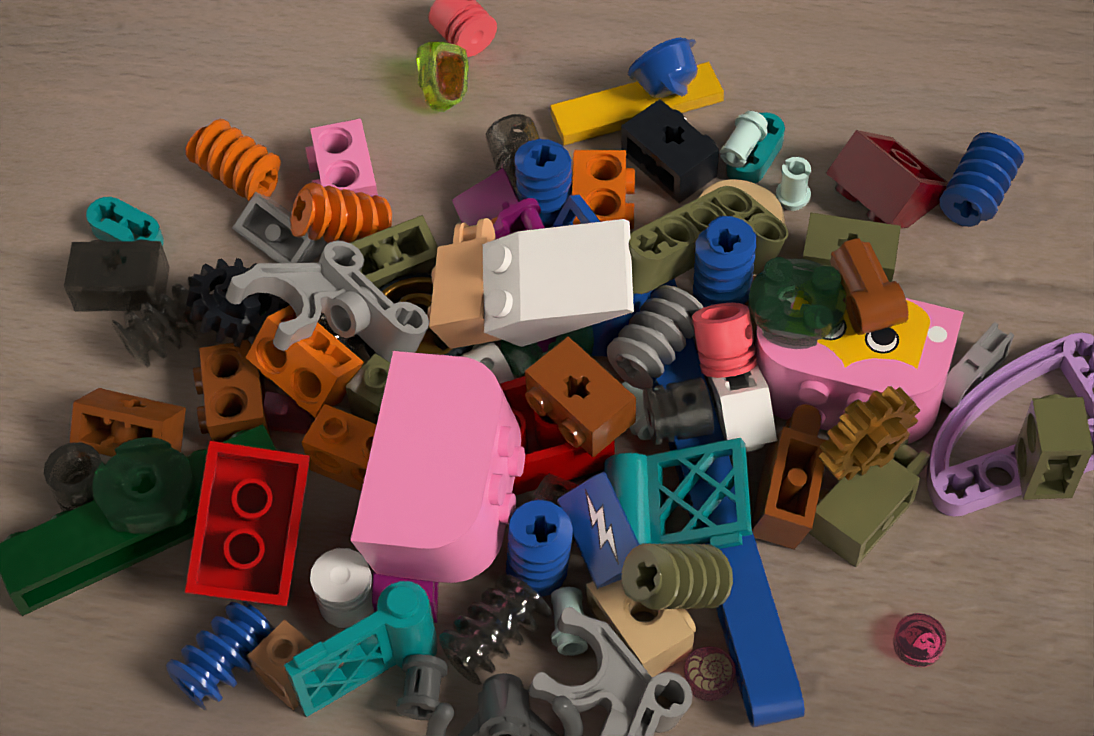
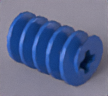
[940,132,1024,227]
[515,139,572,228]
[693,216,756,307]
[506,500,573,598]
[166,601,275,710]

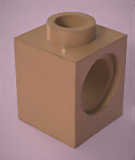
[248,619,316,711]

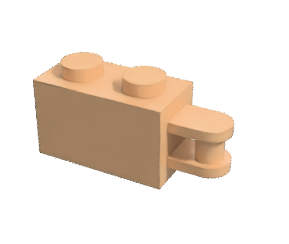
[427,218,501,349]

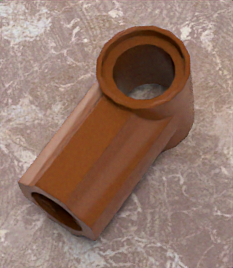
[830,238,908,335]

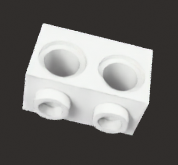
[708,365,777,452]

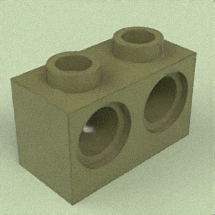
[1014,394,1093,500]

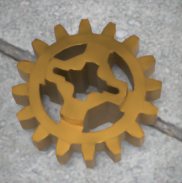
[819,386,920,480]

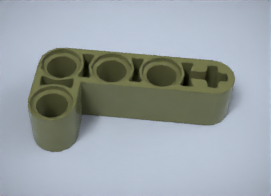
[629,186,788,294]

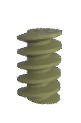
[622,544,733,610]

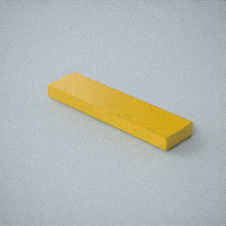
[550,62,724,146]

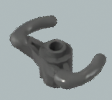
[426,673,583,736]

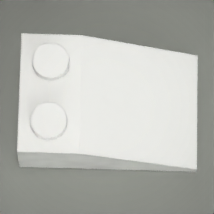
[482,219,634,347]

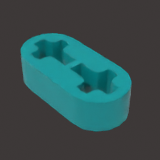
[726,112,785,184]
[86,197,164,259]

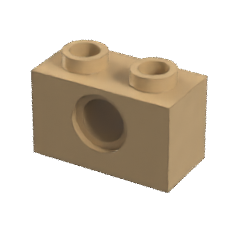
[586,579,696,678]

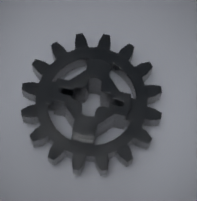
[186,258,289,348]

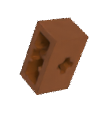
[525,336,636,457]
[69,388,186,468]

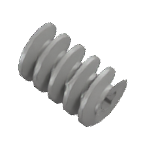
[607,285,704,390]

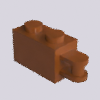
[751,404,826,550]

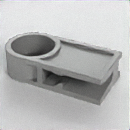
[941,322,1014,409]

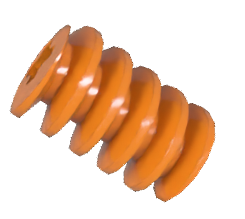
[186,119,281,201]
[290,182,392,243]

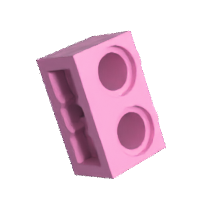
[305,118,378,196]

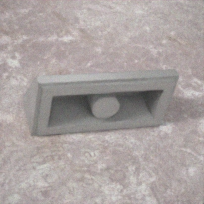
[232,192,328,263]

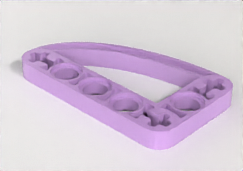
[927,332,1094,517]

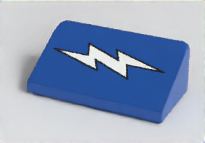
[557,472,640,589]

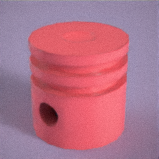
[428,0,497,57]
[692,303,757,378]

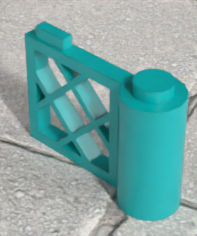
[604,438,752,549]
[284,581,438,717]

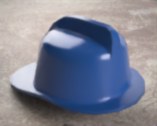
[628,37,698,99]

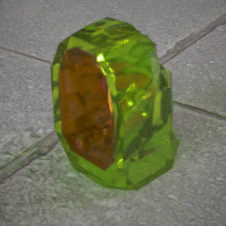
[415,42,469,112]

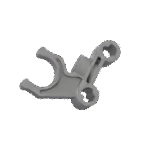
[226,241,429,362]
[529,607,693,736]

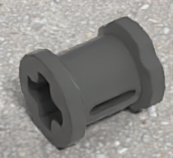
[396,654,448,721]

